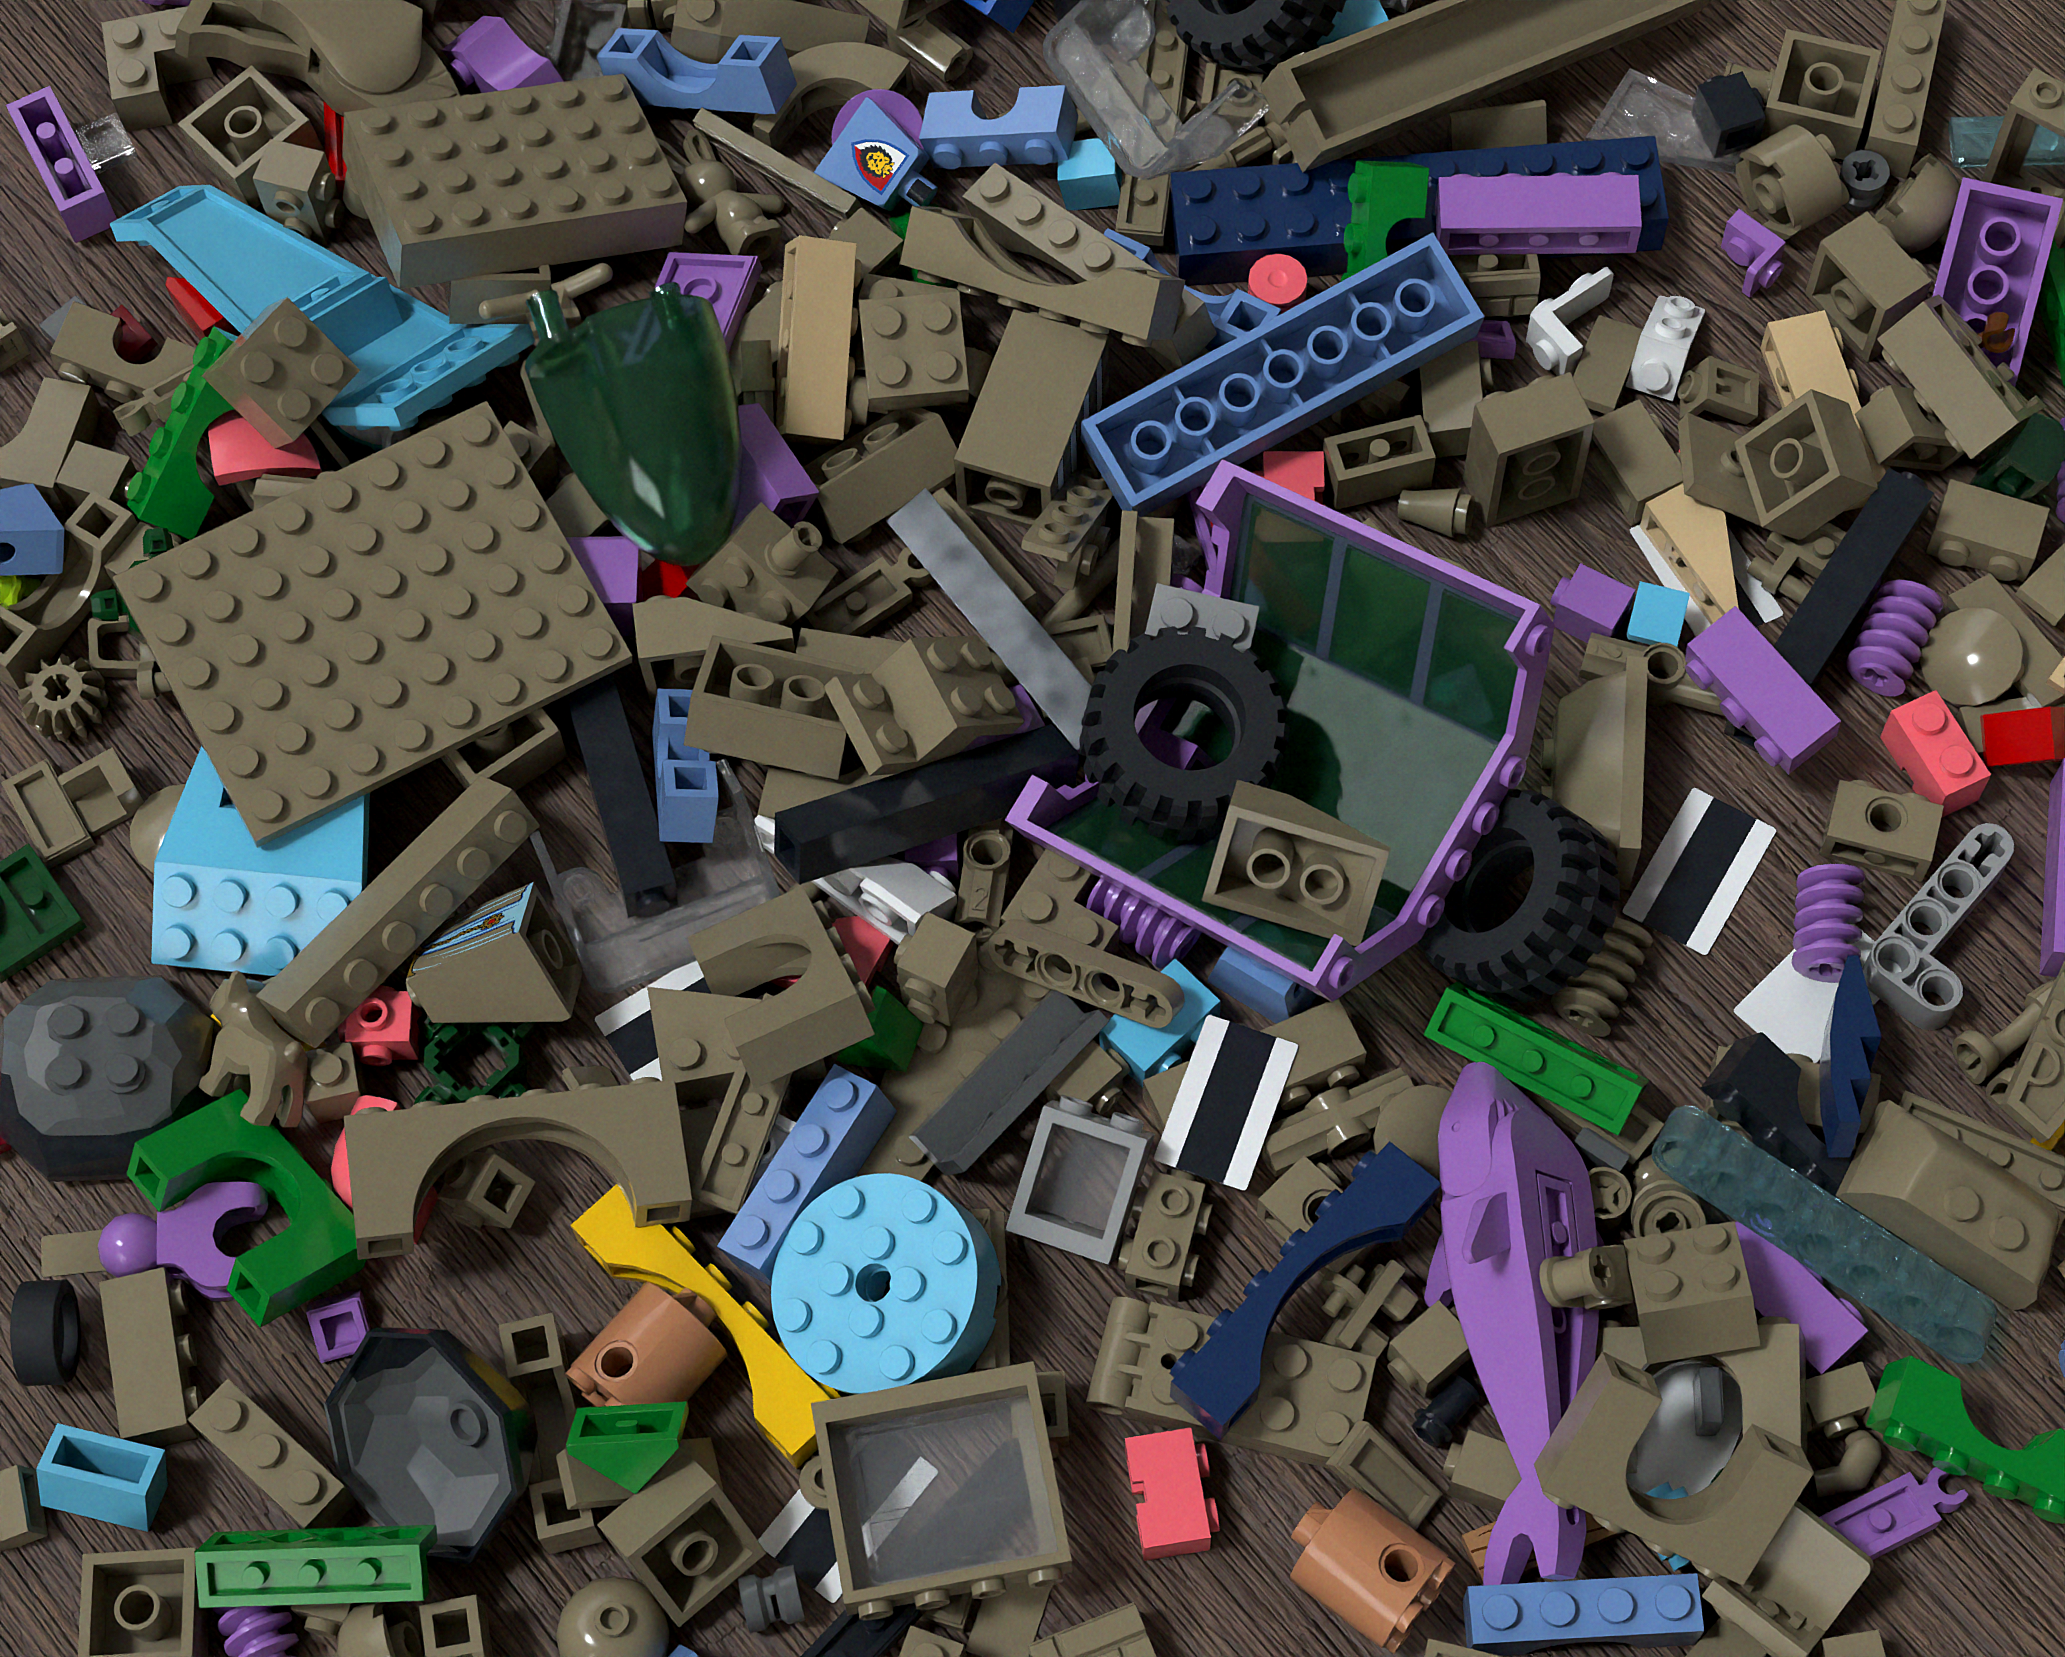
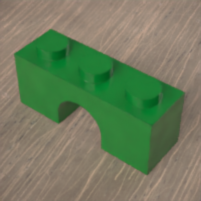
[1340,161,1429,282]

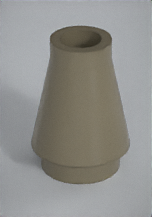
[1398,488,1475,538]

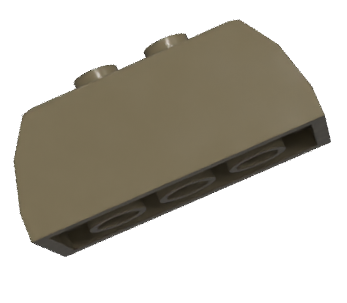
[1540,655,1648,890]
[1836,1100,2065,1311]

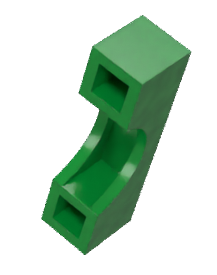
[127,326,238,540]
[1866,1355,2065,1524]

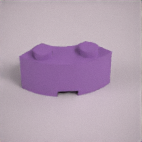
[442,16,564,94]

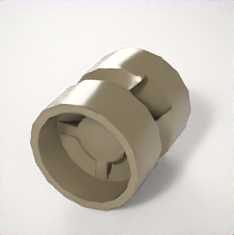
[1629,1173,1706,1238]

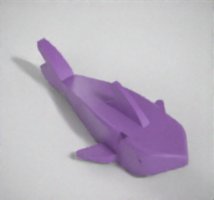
[1424,1062,1605,1586]

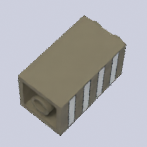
[954,309,1109,529]

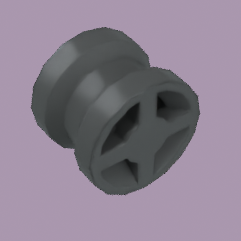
[1839,150,1890,212]

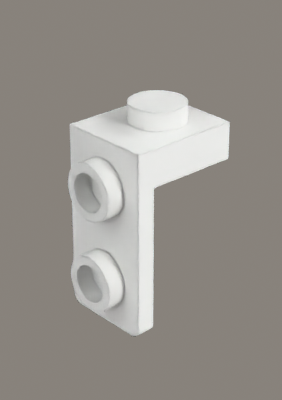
[1526,267,1614,376]
[1625,296,1705,401]

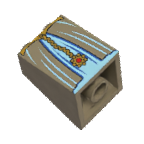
[406,882,584,1023]

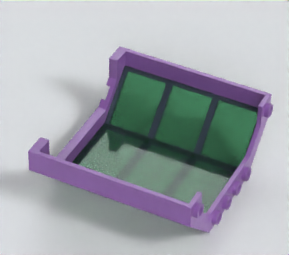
[1005,459,1555,1002]

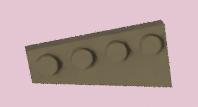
[1999,960,2065,1144]

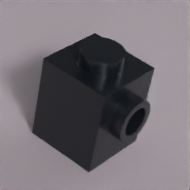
[1691,71,1766,159]

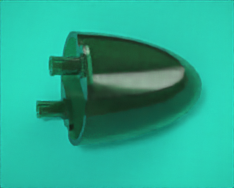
[525,282,743,567]

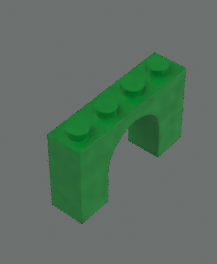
[127,1088,367,1328]

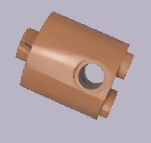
[565,1282,728,1407]
[1289,1487,1456,1654]

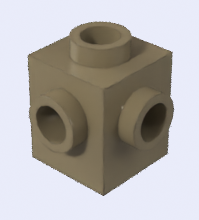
[437,1148,535,1230]

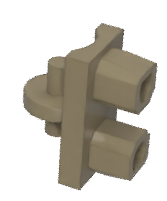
[1320,1260,1418,1358]

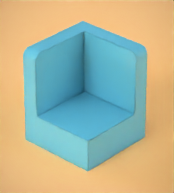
[1058,136,1123,210]
[1626,581,1690,647]

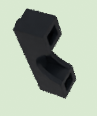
[1700,1032,1884,1234]

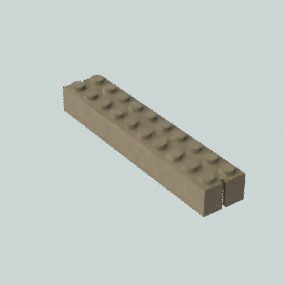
[1260,0,1712,173]

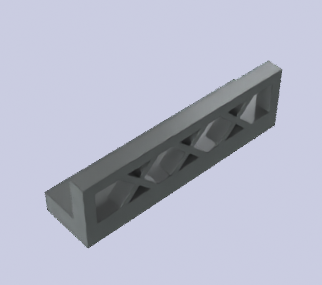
[909,989,1109,1176]

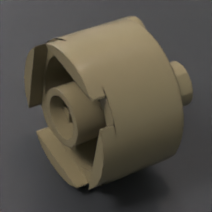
[1735,125,1849,240]

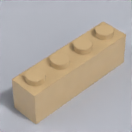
[774,235,861,447]
[1760,310,1890,511]

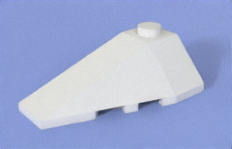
[752,815,957,945]

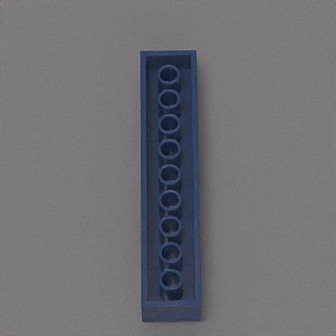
[1170,136,1669,286]

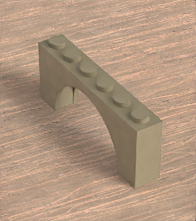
[344,1077,692,1260]

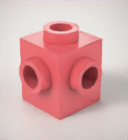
[338,985,422,1066]

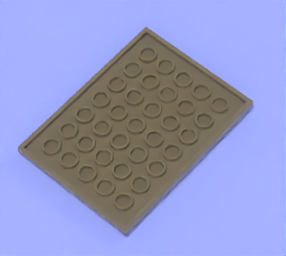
[112,401,632,848]

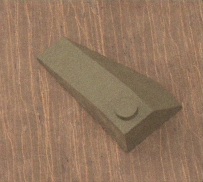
[670,0,870,64]

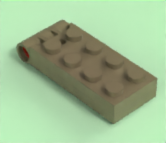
[1085,1297,1377,1469]

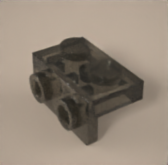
[545,0,630,82]

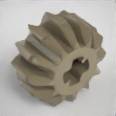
[18,653,109,744]

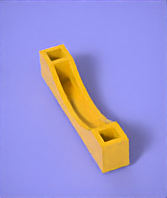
[570,1184,841,1469]

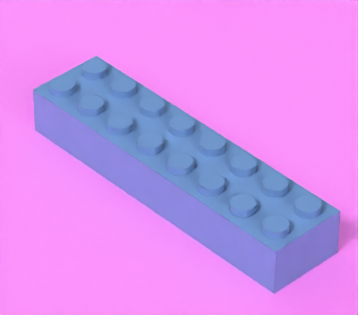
[1080,233,1484,517]

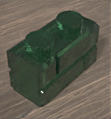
[1969,413,2065,501]

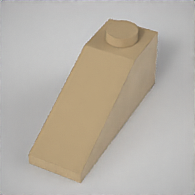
[1640,483,1739,625]

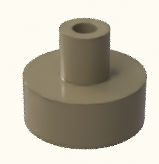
[848,374,889,426]

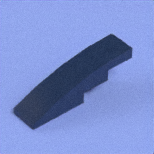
[1819,955,1882,1158]

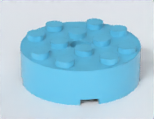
[771,1173,1001,1396]

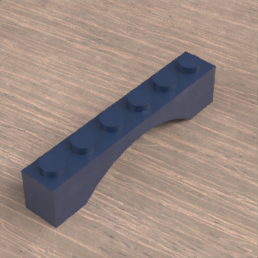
[1169,1141,1441,1441]

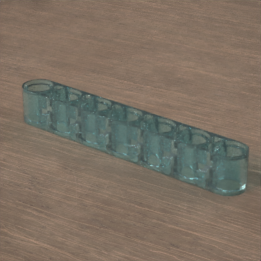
[1652,1106,1997,1364]

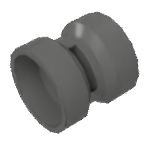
[738,1565,806,1634]

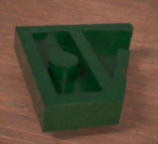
[0,843,87,983]

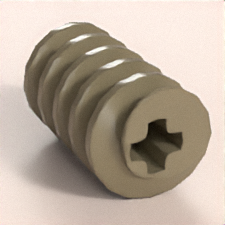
[1551,917,1653,1037]

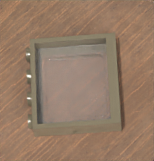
[811,1361,1073,1620]

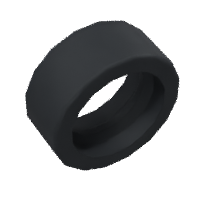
[10,1279,81,1386]

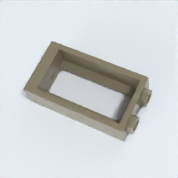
[1981,68,2065,248]

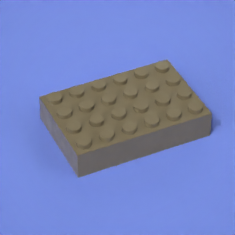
[342,74,687,289]

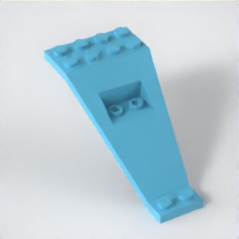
[110,185,535,431]
[151,746,370,976]

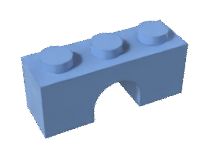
[919,85,1079,169]
[652,688,719,843]

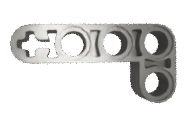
[1862,823,2014,1030]

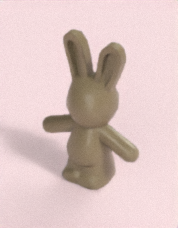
[656,129,784,261]

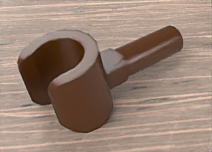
[1978,312,2015,353]

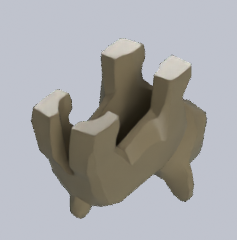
[199,970,308,1127]

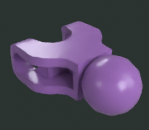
[97,1182,268,1301]

